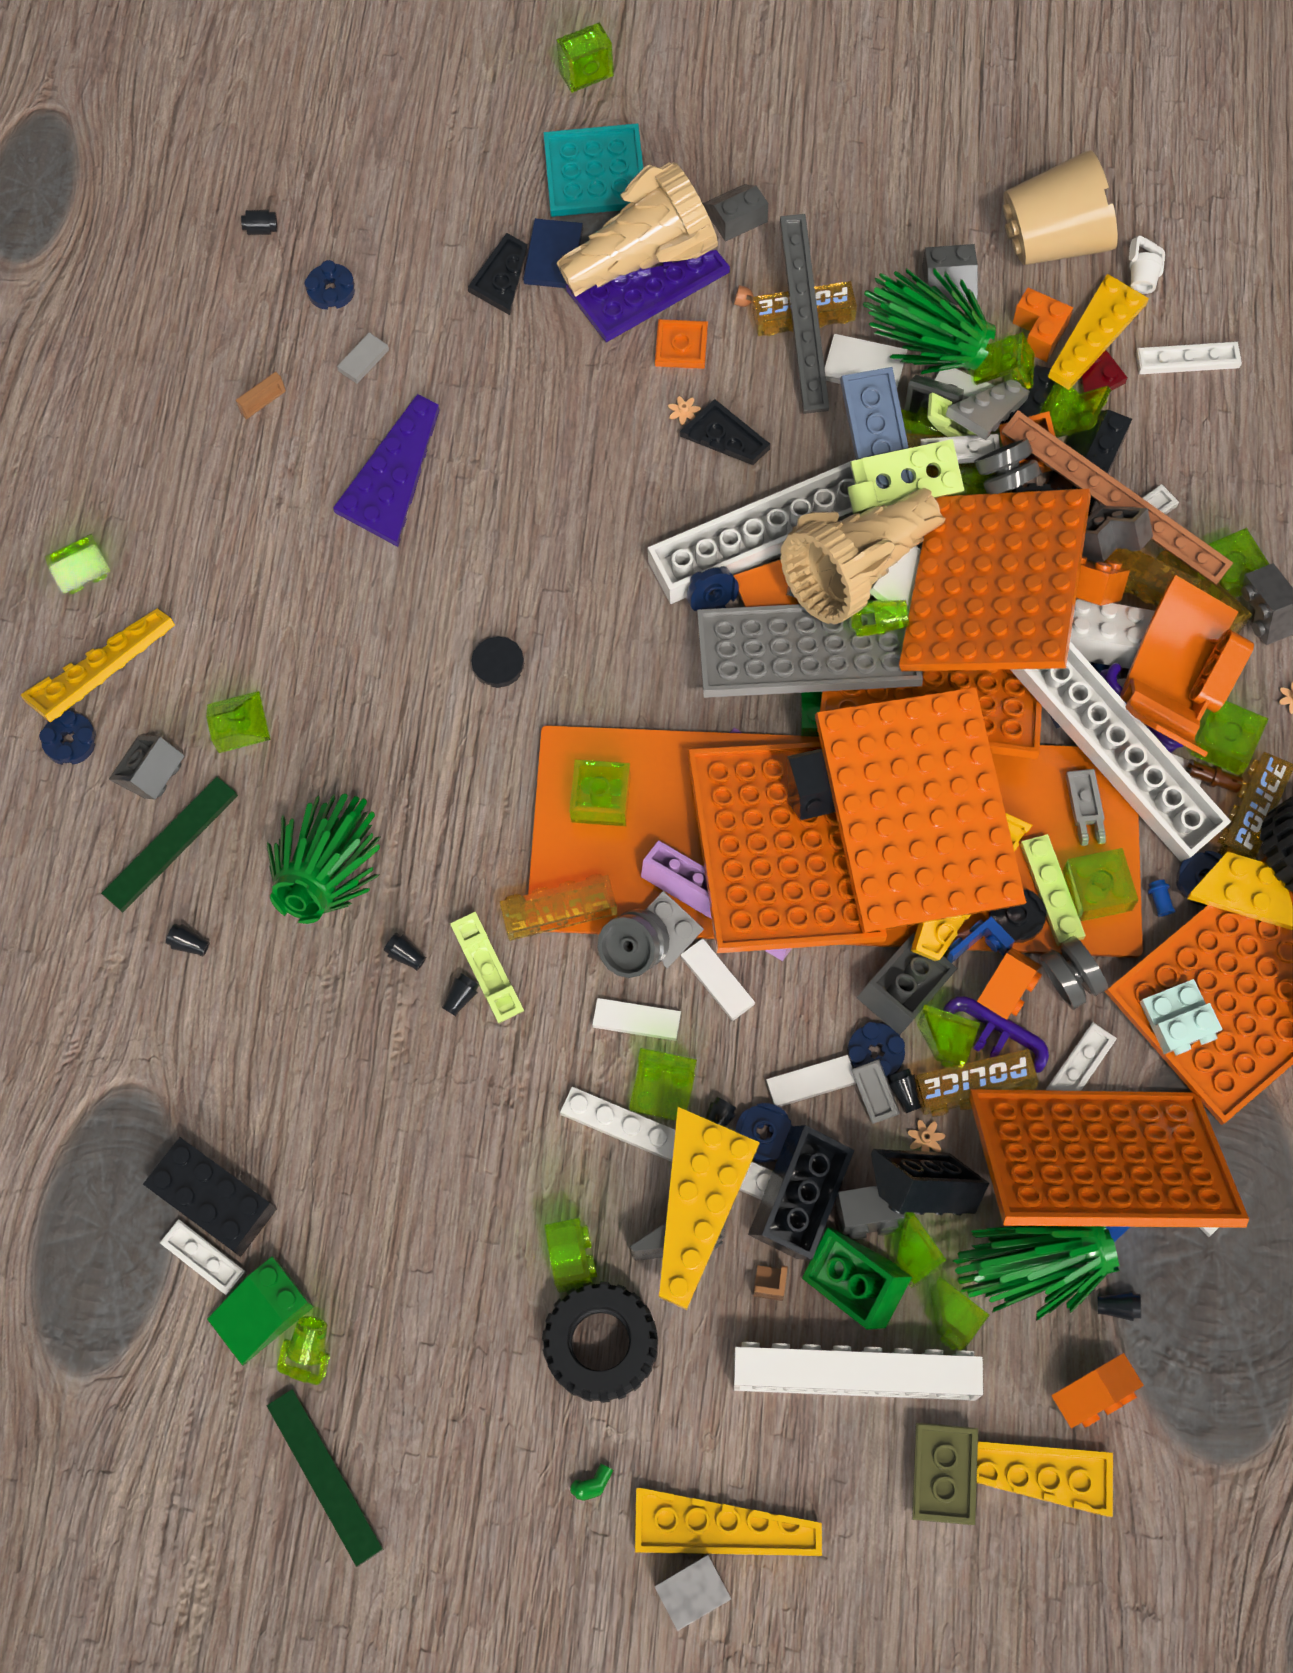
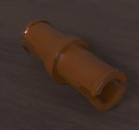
[1186,759,1243,793]

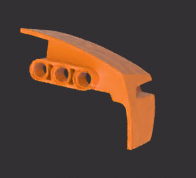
[1120,575,1254,757]

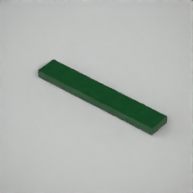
[101,777,238,913]
[266,1389,384,1567]

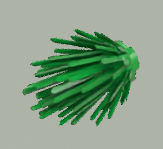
[863,268,996,375]
[267,793,381,924]
[953,1226,1120,1321]

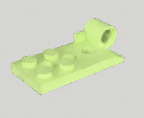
[847,439,964,514]

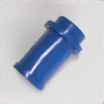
[1148,879,1175,917]

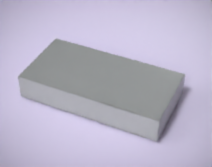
[337,333,389,384]
[851,1059,900,1124]

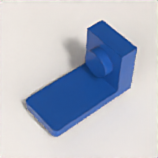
[947,916,1015,963]

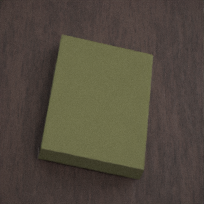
[912,1423,978,1525]

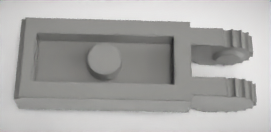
[1065,769,1106,846]

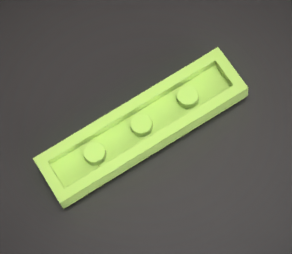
[1020,834,1086,946]

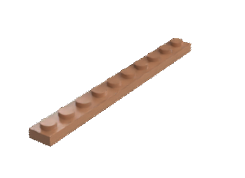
[1002,410,1233,586]

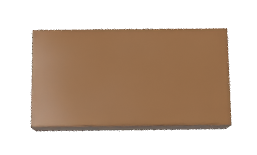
[236,372,286,419]

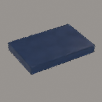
[523,218,583,288]

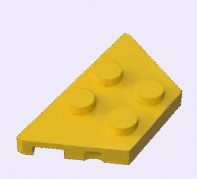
[1187,852,1293,930]

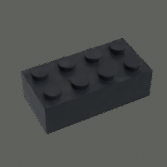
[748,1125,855,1260]
[143,1137,277,1257]

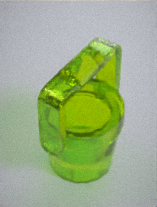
[901,406,945,440]
[851,600,910,637]
[277,1316,330,1385]

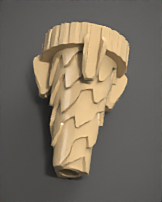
[557,162,718,297]
[780,488,946,624]

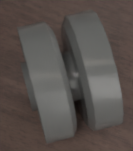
[974,438,1042,494]
[597,908,670,978]
[1039,936,1108,1010]

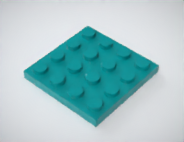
[543,123,643,217]

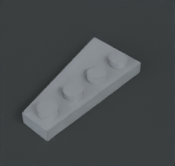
[945,380,1030,440]

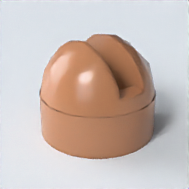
[734,285,753,307]

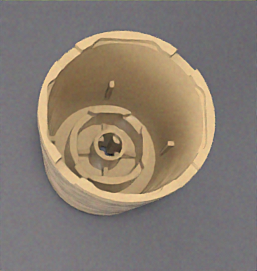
[1003,150,1118,265]

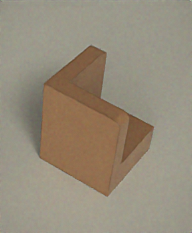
[753,1265,788,1301]

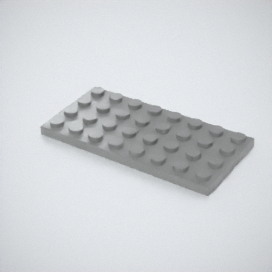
[697,600,923,698]

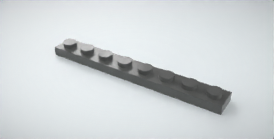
[780,214,829,414]

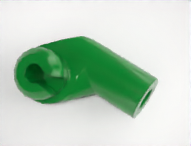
[570,1463,614,1501]

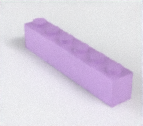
[641,840,792,961]

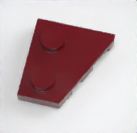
[1080,350,1128,404]

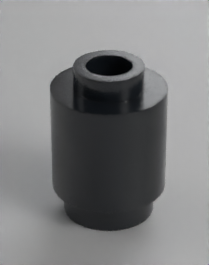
[241,209,277,235]

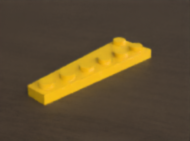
[1048,274,1149,390]
[21,608,175,722]
[977,1442,1113,1517]
[635,1488,822,1556]

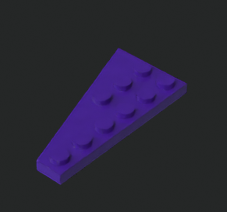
[566,250,730,342]
[333,394,440,547]

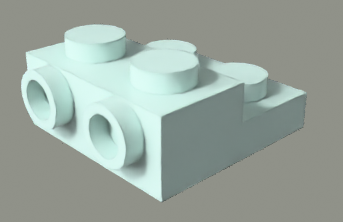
[1140,979,1223,1056]

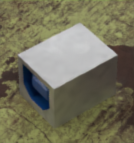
[655,1555,731,1631]

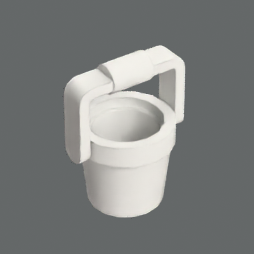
[1129,236,1165,294]

